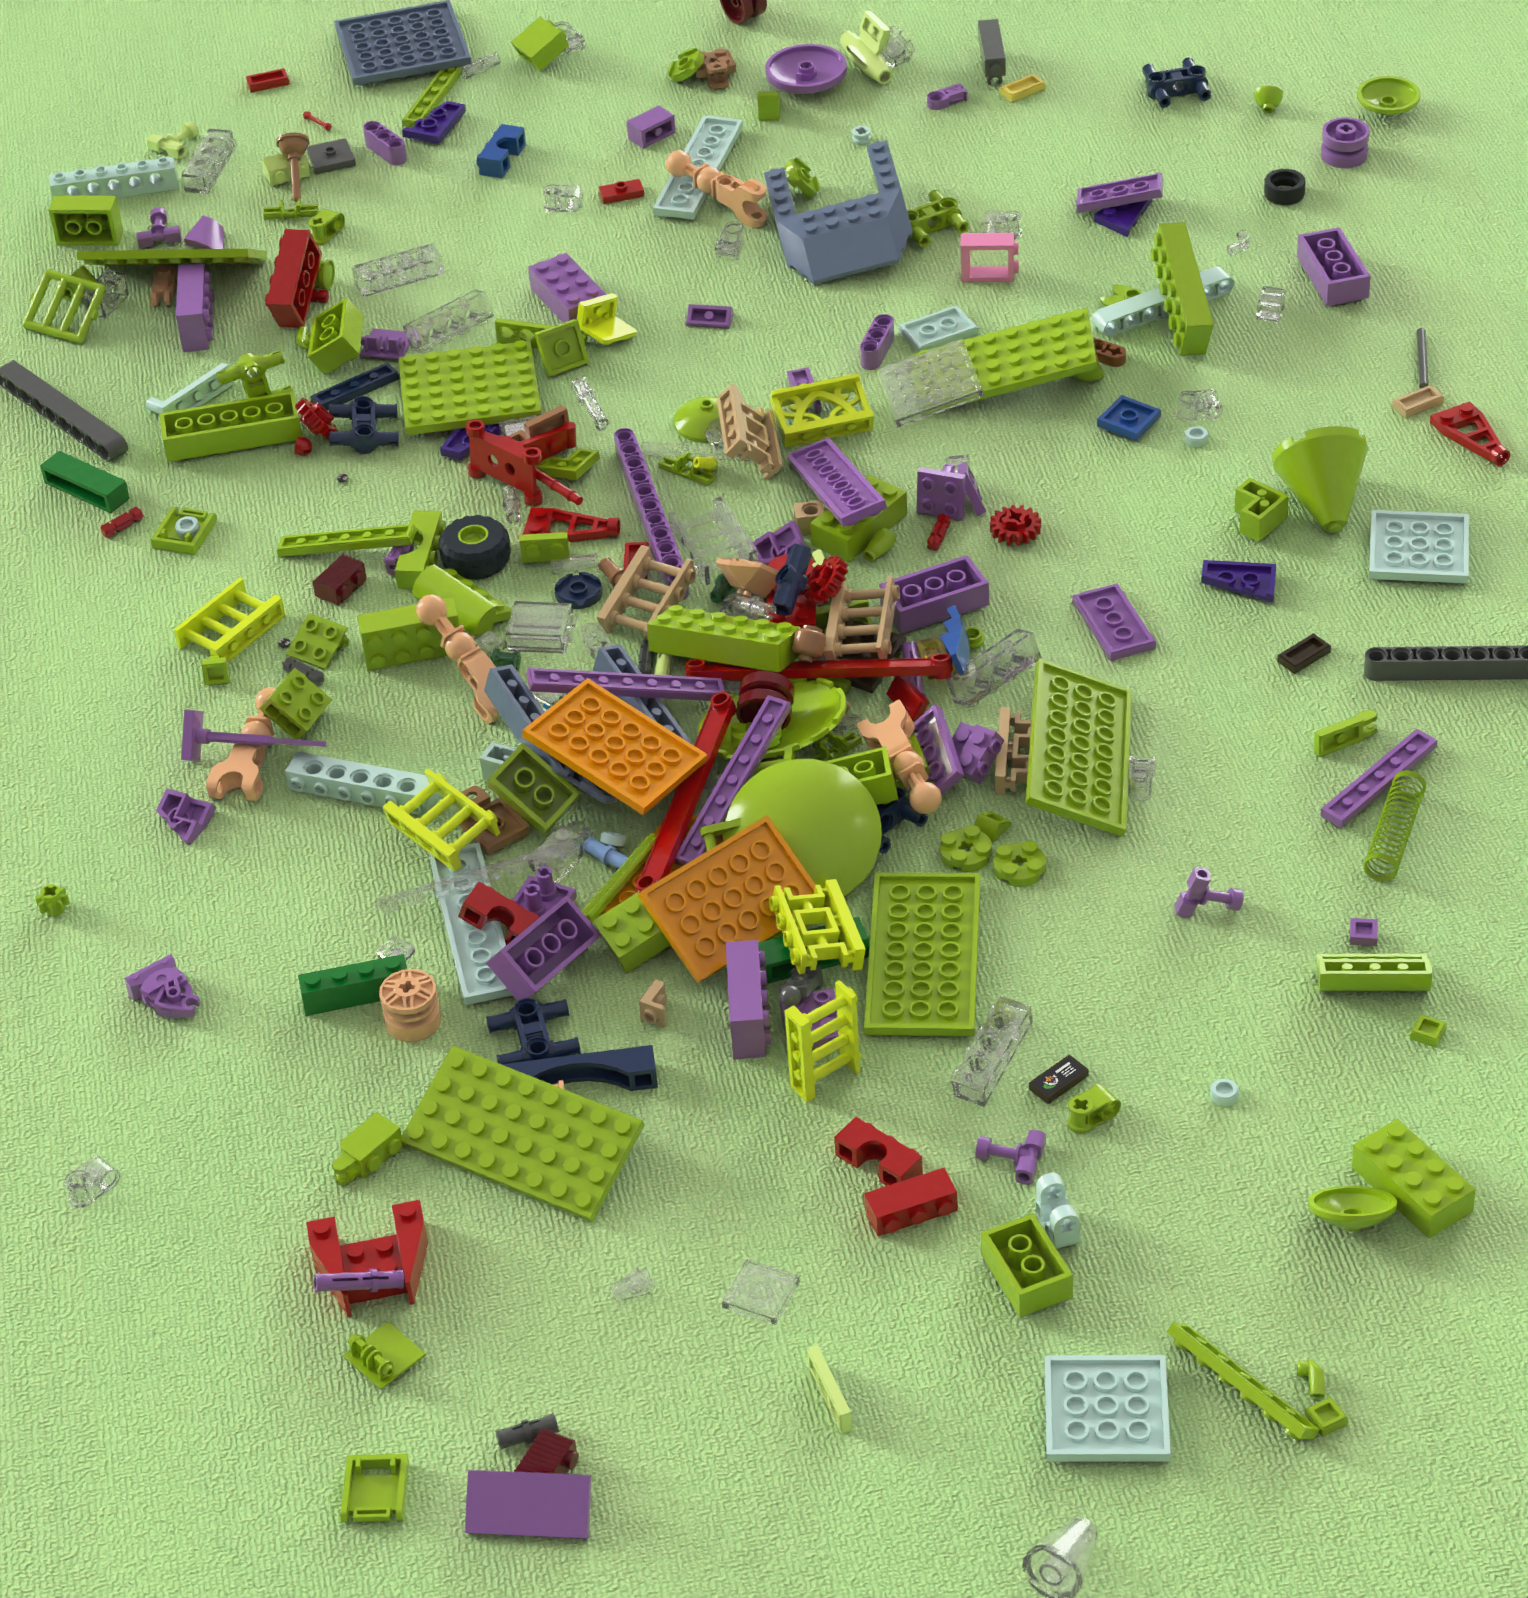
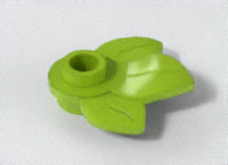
[1100,284,1142,306]

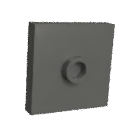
[306,138,356,174]

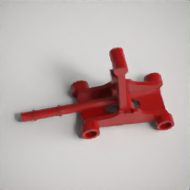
[466,420,583,506]

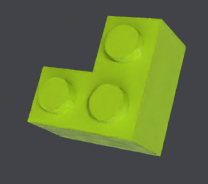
[1234,477,1289,542]

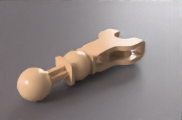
[665,150,767,228]
[416,594,499,724]
[206,687,276,801]
[857,699,942,814]

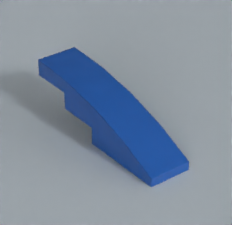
[940,605,970,676]

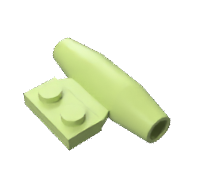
[840,11,893,84]

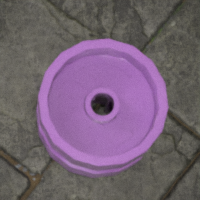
[1321,117,1370,168]

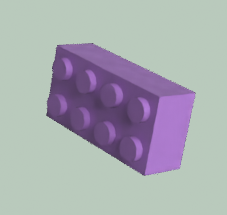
[1297,227,1371,306]
[528,253,607,323]
[176,263,215,352]
[879,555,989,634]
[486,895,602,1001]
[726,940,771,1059]

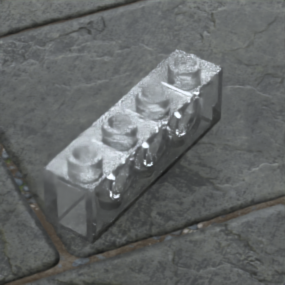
[181,129,236,194]
[352,243,444,297]
[403,289,494,354]
[946,629,1042,707]
[950,996,1033,1107]

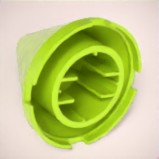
[1272,426,1368,533]

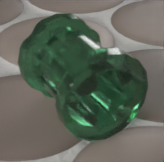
[491,648,521,672]

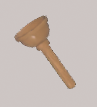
[276,132,310,202]

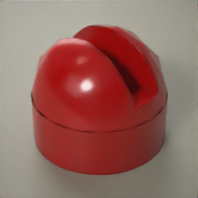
[294,436,312,456]

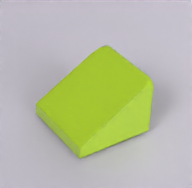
[974,811,1012,842]

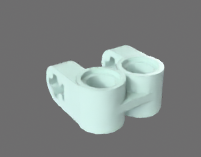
[1035,1173,1081,1249]

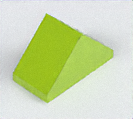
[757,91,782,121]

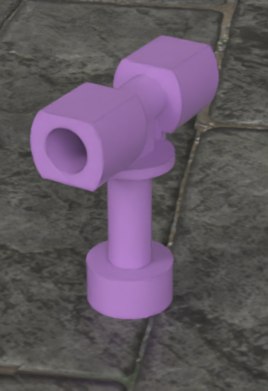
[137,207,182,248]
[1174,867,1244,918]
[975,1130,1046,1185]

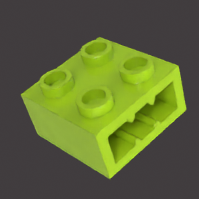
[511,16,569,71]
[259,668,332,740]

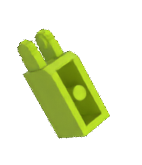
[332,1112,403,1186]

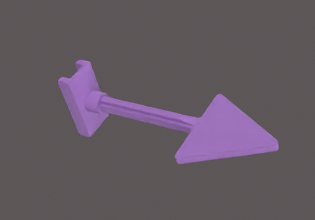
[181,710,326,761]

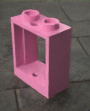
[961,233,1019,282]

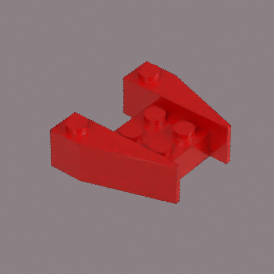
[306,1200,428,1317]

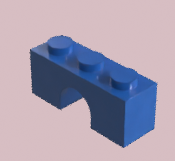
[476,124,526,179]

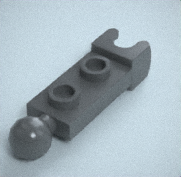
[780,965,823,1007]

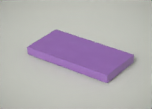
[1076,173,1163,213]
[1072,583,1156,661]
[465,1470,592,1538]

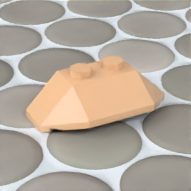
[716,558,779,600]

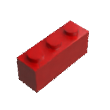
[864,1168,958,1236]

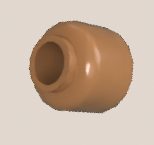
[792,625,826,663]

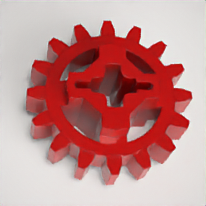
[295,398,338,440]
[990,505,1041,546]
[804,555,848,606]

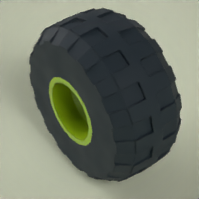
[439,515,511,580]

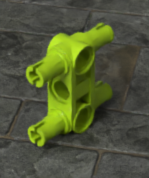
[907,189,969,247]
[216,350,293,399]

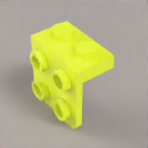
[577,293,637,345]

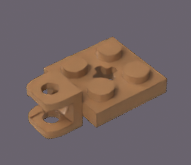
[695,48,736,89]
[509,405,569,456]
[459,786,531,856]

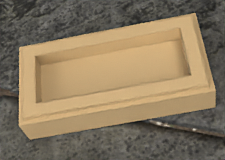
[1392,385,1444,418]

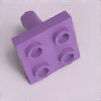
[916,464,966,520]
[512,866,577,917]

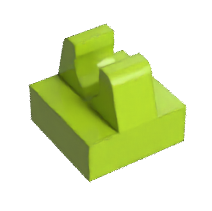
[201,655,230,685]

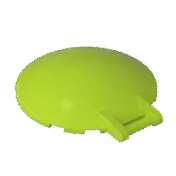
[698,677,847,774]
[700,759,882,906]

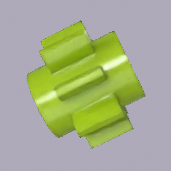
[35,884,70,916]

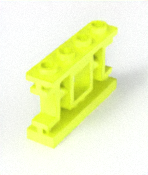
[769,879,866,974]

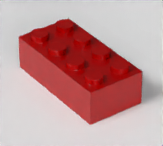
[265,229,322,328]

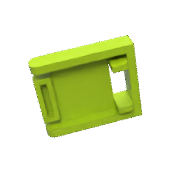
[150,507,217,555]
[341,1454,409,1523]

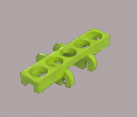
[263,199,319,220]
[658,452,715,486]
[810,731,862,761]

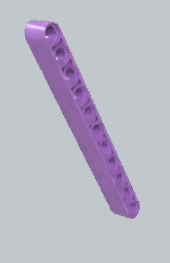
[614,428,689,600]

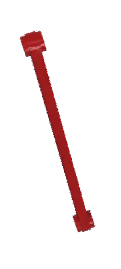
[685,653,953,680]
[636,692,736,893]

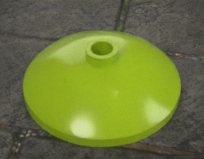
[1357,76,1421,115]
[674,396,723,442]
[1308,1186,1397,1231]

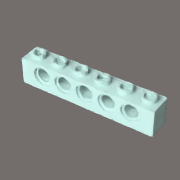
[49,157,179,198]
[285,751,440,815]

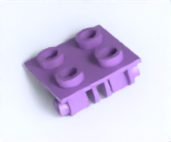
[360,328,415,360]

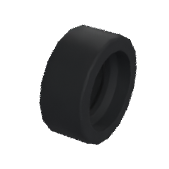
[1264,169,1306,205]

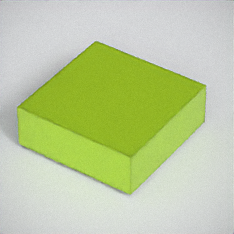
[1410,1014,1447,1048]
[1305,1397,1348,1437]

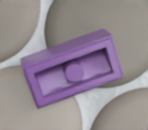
[686,304,734,328]

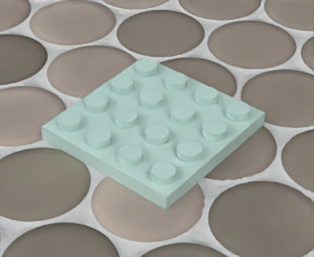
[1369,510,1469,583]
[1045,1355,1171,1462]

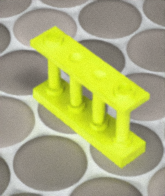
[174,577,286,663]
[383,769,500,872]
[785,980,861,1103]

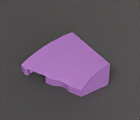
[184,215,225,249]
[750,520,806,564]
[156,788,217,844]

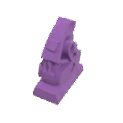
[124,954,201,1018]

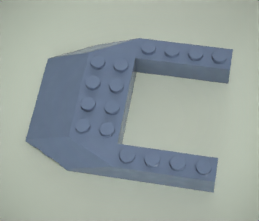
[764,140,913,284]
[484,644,691,804]

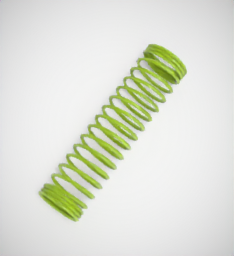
[1363,770,1426,882]

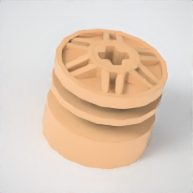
[379,969,441,1042]

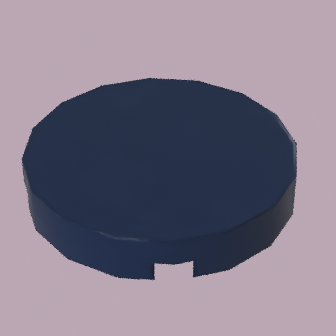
[555,572,603,609]

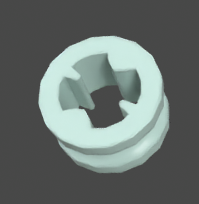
[852,126,871,145]

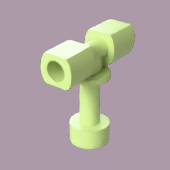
[147,121,199,159]

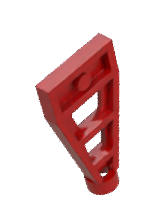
[1430,401,1510,466]
[523,507,621,542]

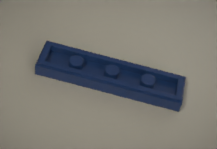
[310,362,400,411]

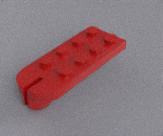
[767,554,816,628]

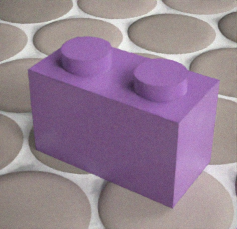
[626,106,676,149]

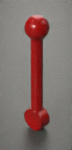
[303,111,332,131]

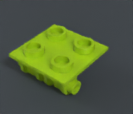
[286,613,349,670]
[343,1321,426,1390]

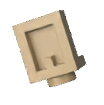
[639,980,668,1028]

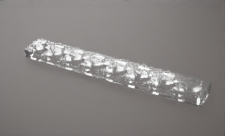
[374,838,580,914]

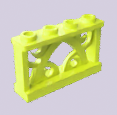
[770,374,874,448]

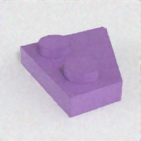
[958,461,986,516]

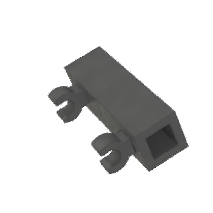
[978,19,1006,85]

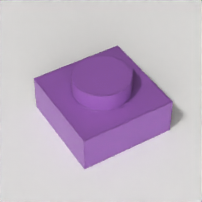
[1350,918,1378,946]

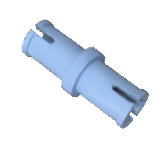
[583,837,628,869]

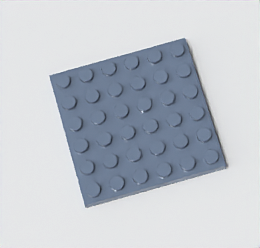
[334,0,472,86]

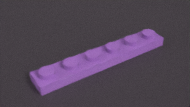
[1321,729,1438,828]

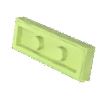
[807,1345,852,1434]

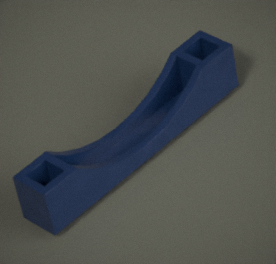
[501,1045,658,1091]

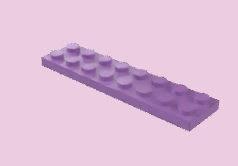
[786,437,887,527]

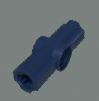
[771,544,812,616]

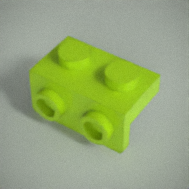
[520,532,570,563]

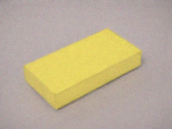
[1000,74,1045,102]

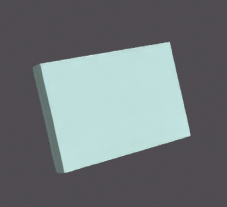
[898,305,978,352]

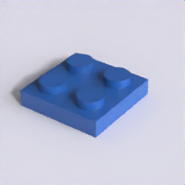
[1097,395,1161,441]

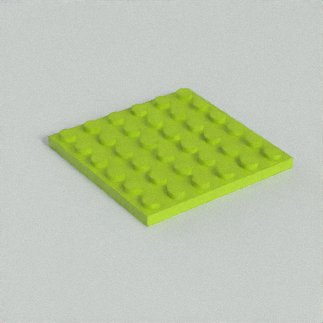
[398,340,542,435]

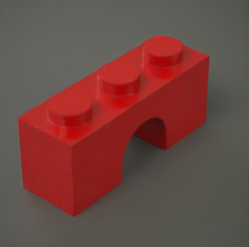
[458,881,540,945]
[834,1117,923,1186]

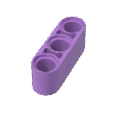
[363,121,407,165]
[860,314,895,370]

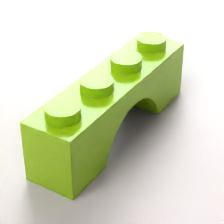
[395,510,446,589]

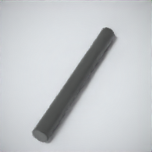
[1417,328,1429,389]

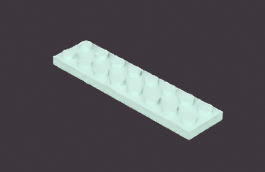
[653,115,743,220]
[428,842,512,1005]

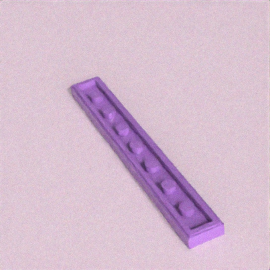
[526,668,725,701]
[674,695,792,866]

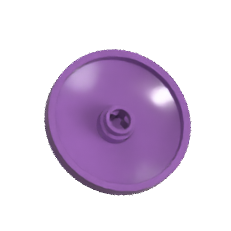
[765,44,847,94]

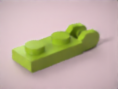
[1314,709,1377,757]

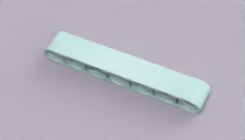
[1092,267,1234,337]

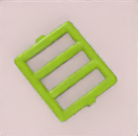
[22,269,106,344]

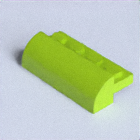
[412,564,513,636]
[1316,954,1432,991]

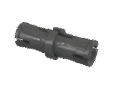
[495,1413,559,1450]

